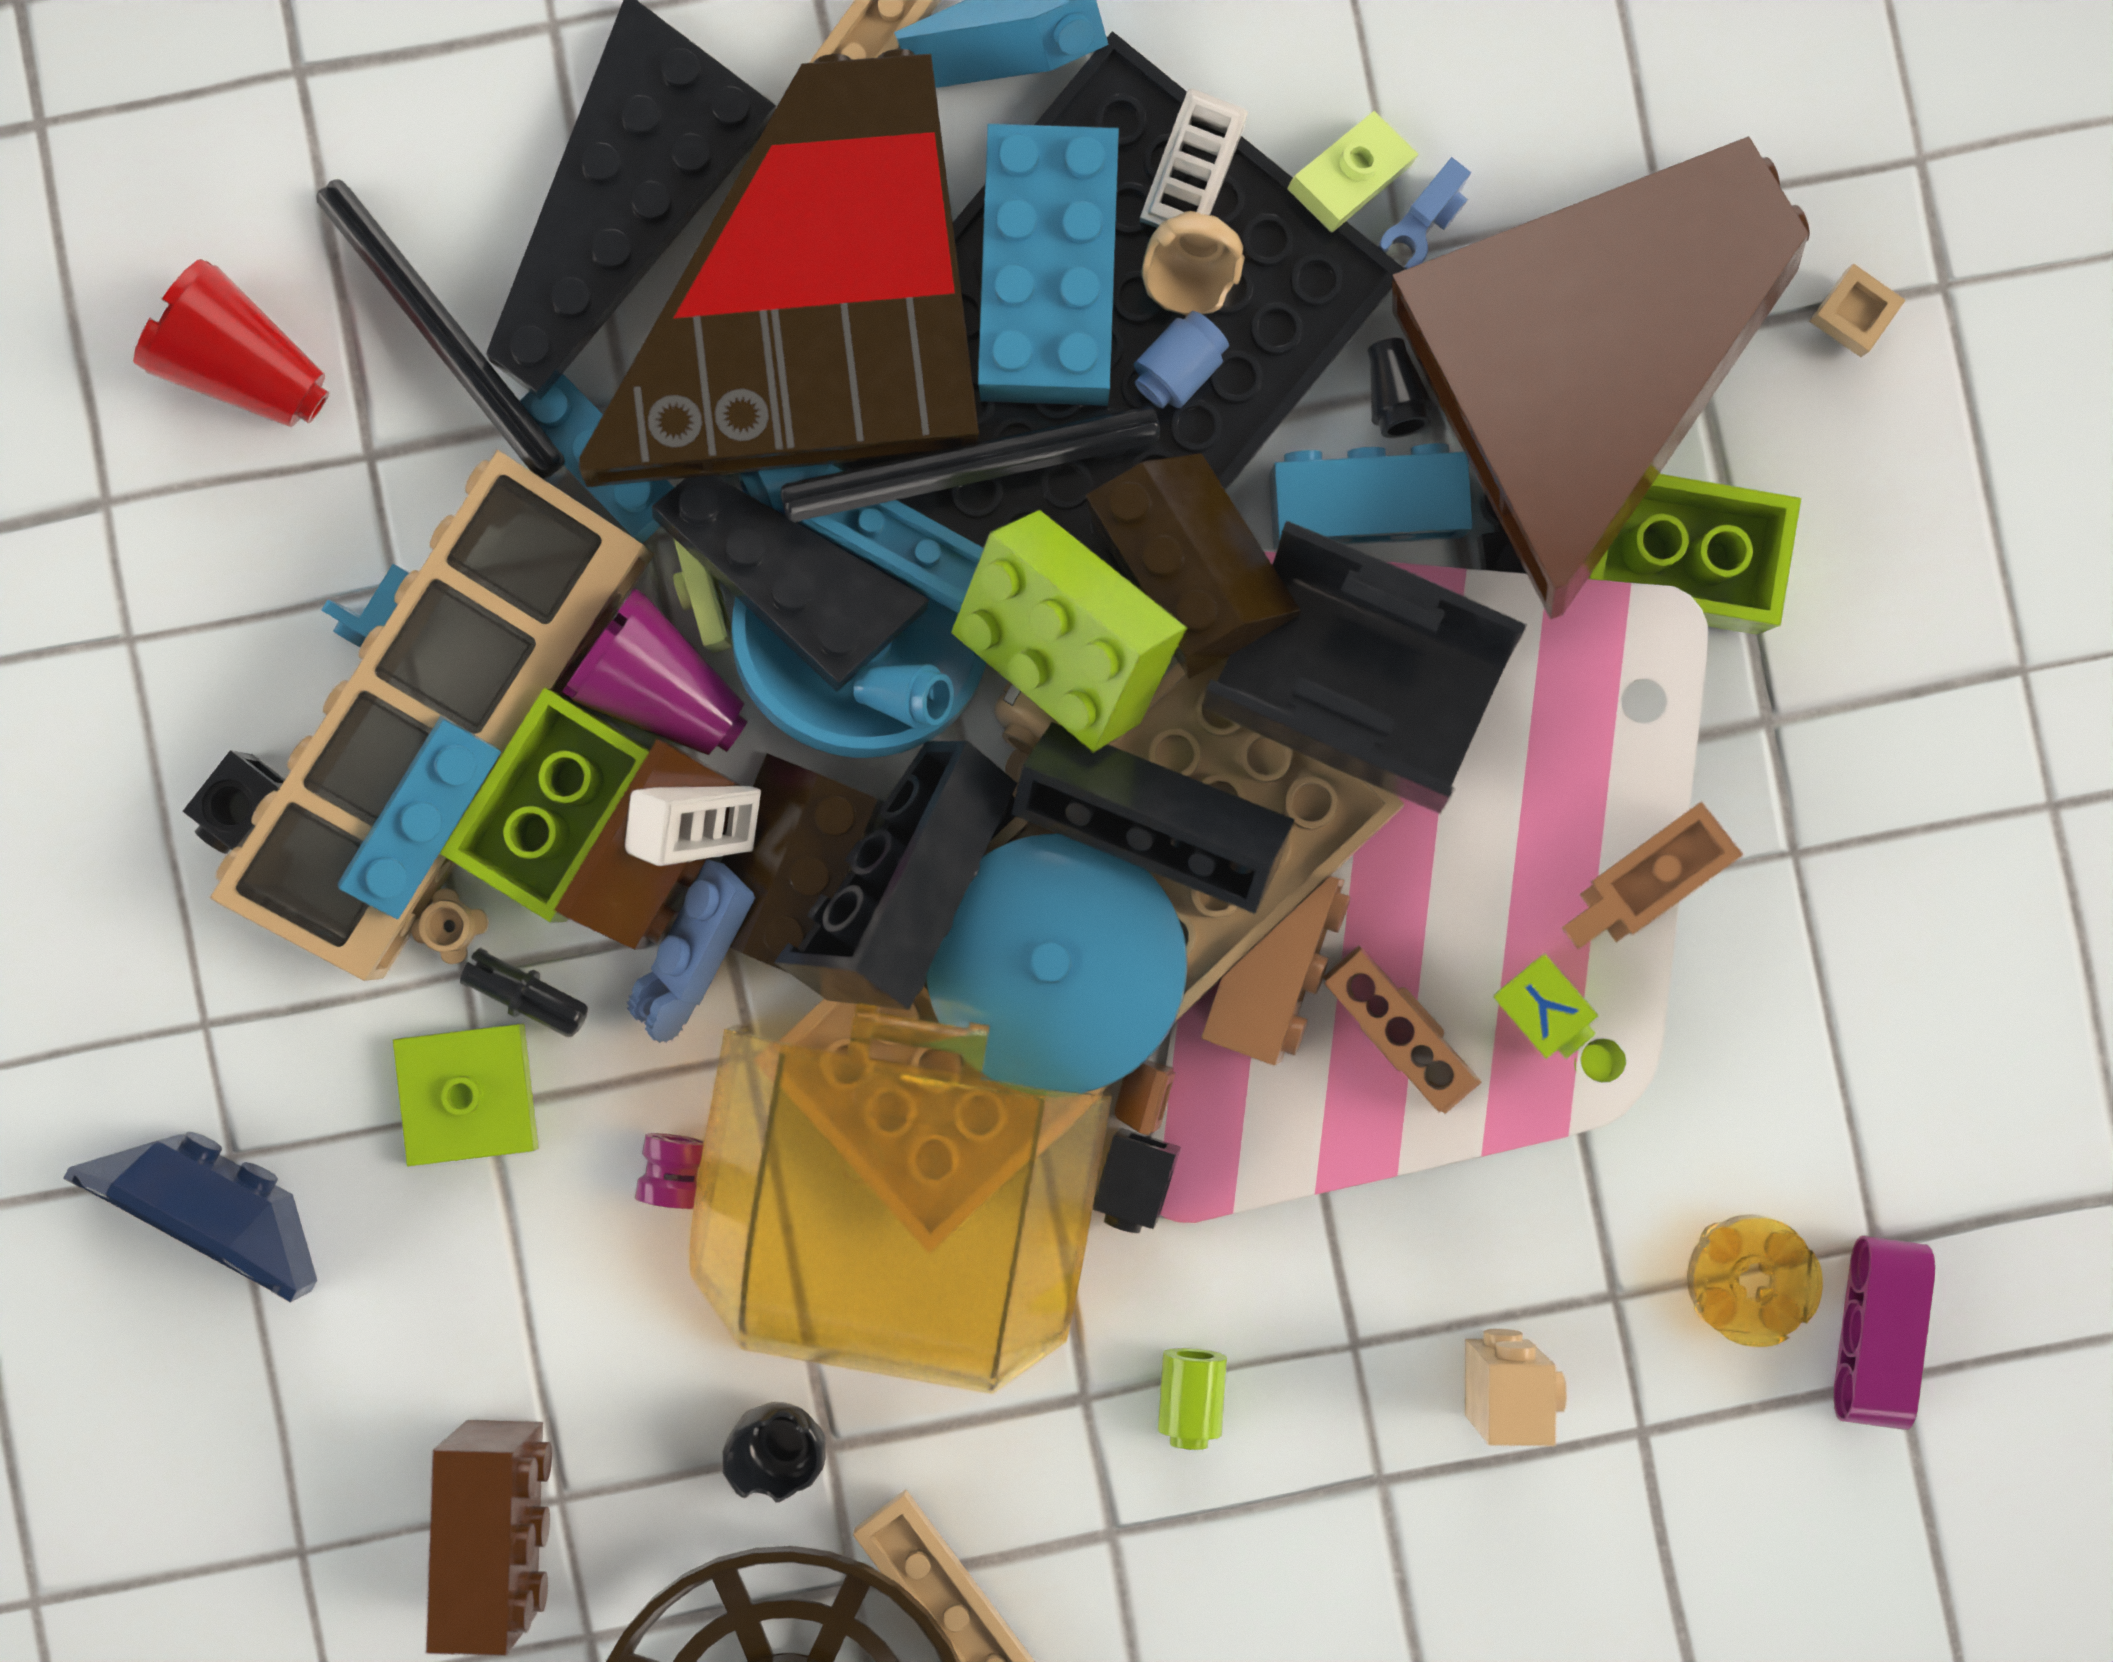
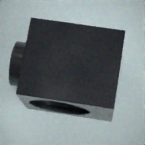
[182,750,285,854]
[1091,1128,1181,1233]

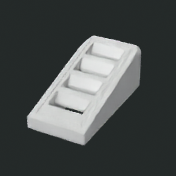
[1140,89,1248,228]
[625,786,761,866]

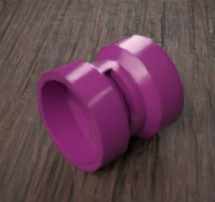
[635,1133,709,1209]

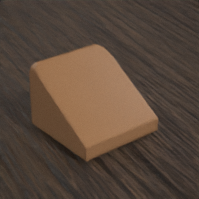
[1115,1060,1176,1136]

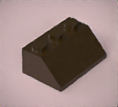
[1085,453,1301,679]
[720,753,884,973]

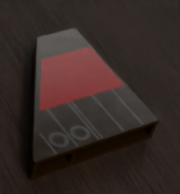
[579,49,979,488]

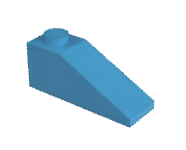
[894,0,1109,88]

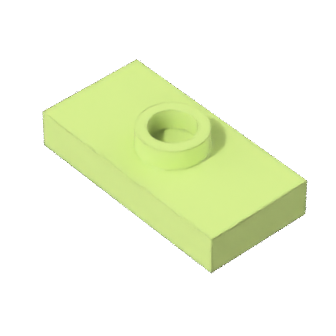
[1287,111,1419,232]
[673,538,732,653]

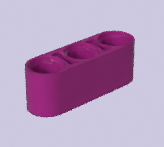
[1833,1236,1935,1430]

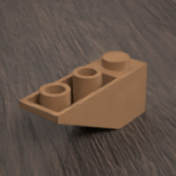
[1201,876,1351,1066]

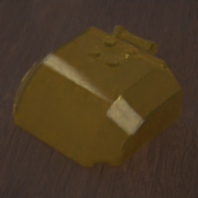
[689,1002,1112,1394]

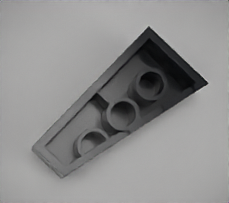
[774,741,1018,1010]

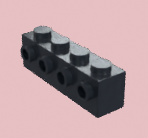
[1011,722,1295,914]

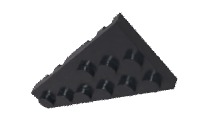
[486,0,776,400]

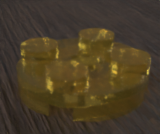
[1687,1214,1823,1347]

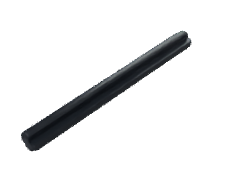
[316,179,565,480]
[781,406,1160,522]

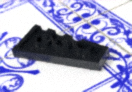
[652,475,930,692]

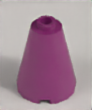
[561,588,748,755]

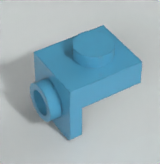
[321,564,410,647]

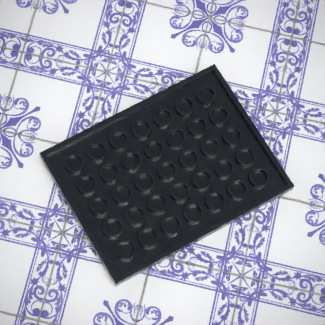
[840,31,1406,580]

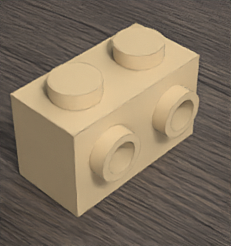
[1465,1329,1566,1446]

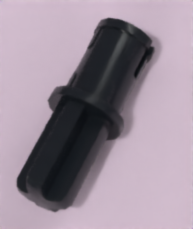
[460,948,588,1037]

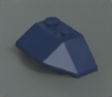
[63,1132,318,1302]

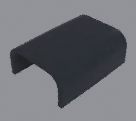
[1202,521,1527,814]

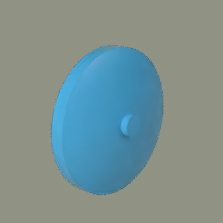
[731,563,986,758]
[926,834,1188,1096]

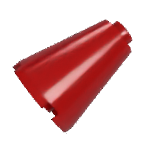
[133,259,329,427]

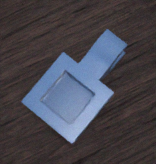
[1378,157,1472,269]

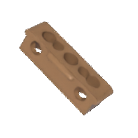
[1324,945,1482,1114]

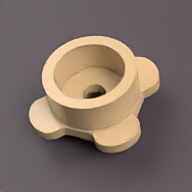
[411,888,489,964]

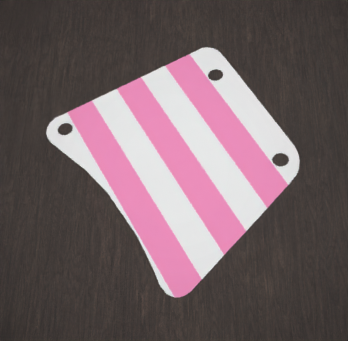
[1151,551,1708,1223]

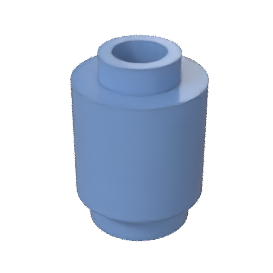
[1134,311,1229,408]

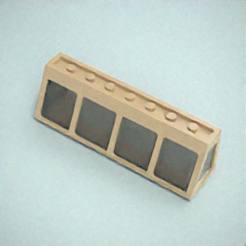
[210,450,654,981]

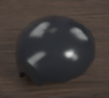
[723,1402,826,1503]

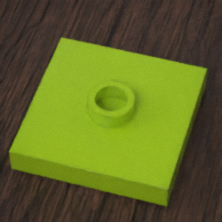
[393,1023,539,1167]

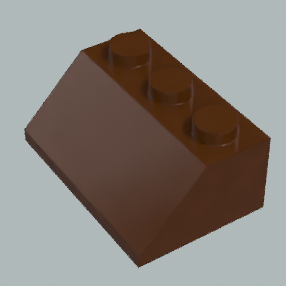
[554,739,742,950]

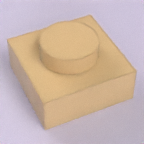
[1809,264,1906,357]

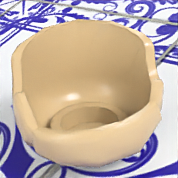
[1141,211,1244,316]

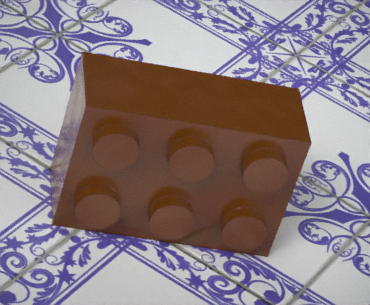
[426,1420,552,1656]

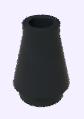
[1367,338,1434,438]

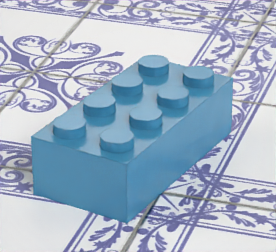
[978,124,1119,406]

